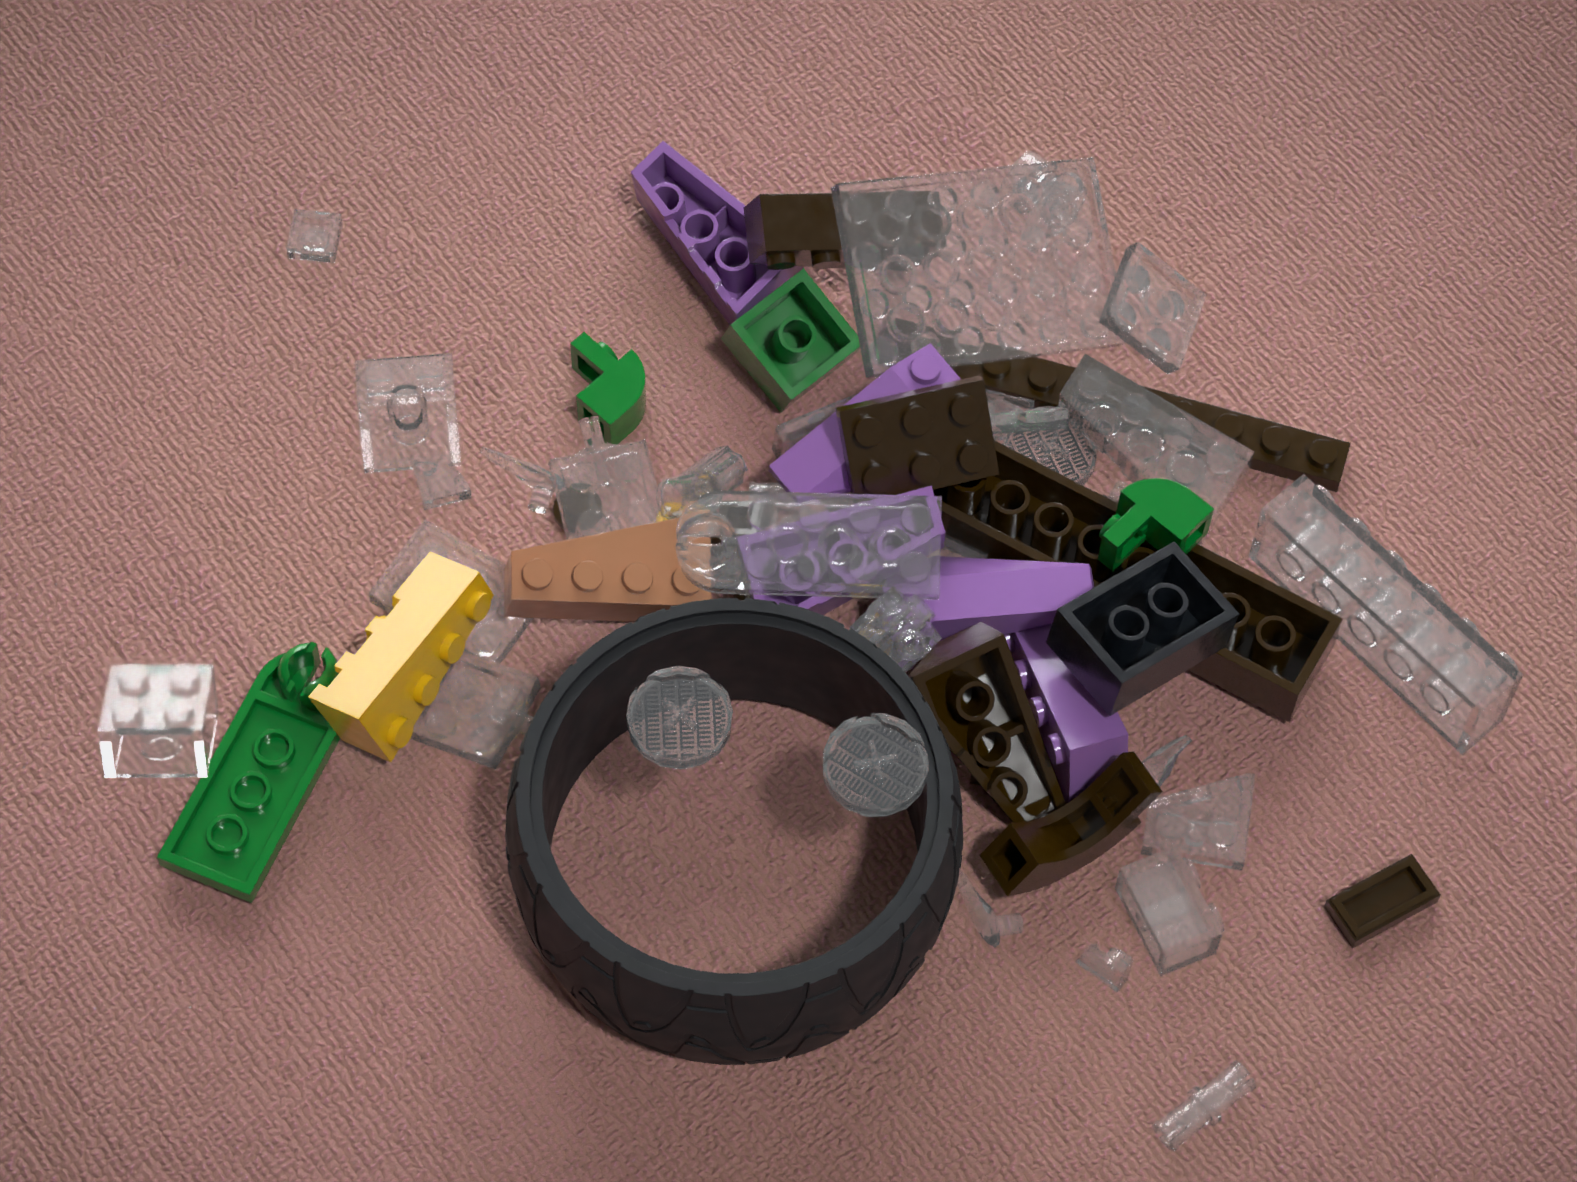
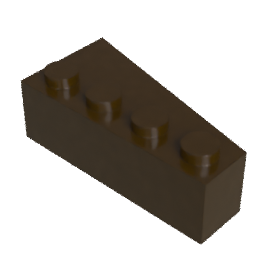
[743,192,945,272]

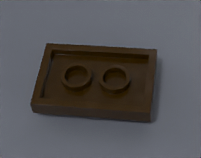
[835,376,1000,506]

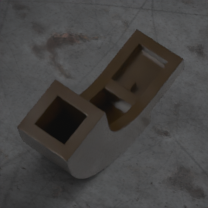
[979,751,1163,896]

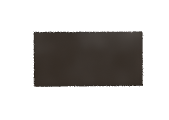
[1324,854,1441,948]

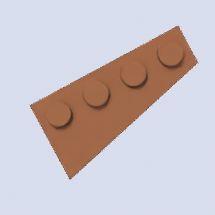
[504,511,712,622]

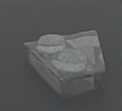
[985,389,1069,441]

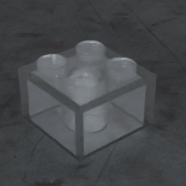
[98,663,219,778]

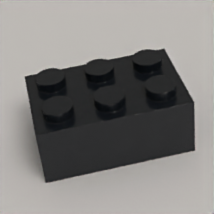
[1046,542,1239,716]

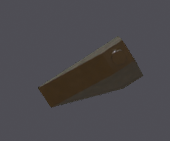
[909,622,1066,823]

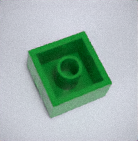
[721,268,864,413]

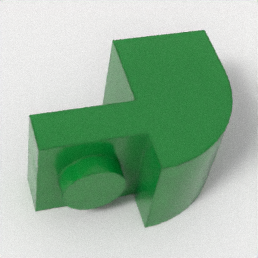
[570,332,646,450]
[1098,478,1214,571]

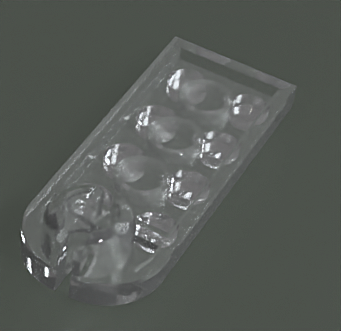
[676,490,942,600]

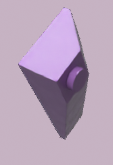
[769,343,961,506]
[882,556,1094,659]

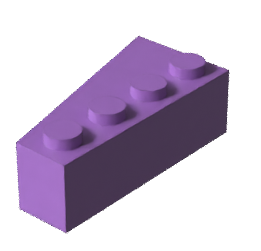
[631,141,804,325]

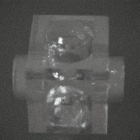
[849,586,942,673]

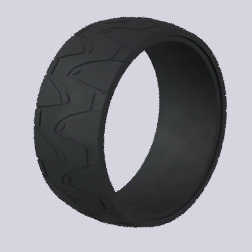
[505,598,963,1065]

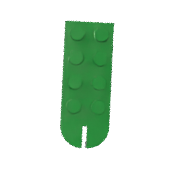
[157,642,340,903]

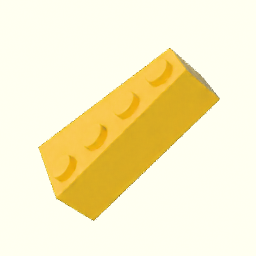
[308,552,494,762]

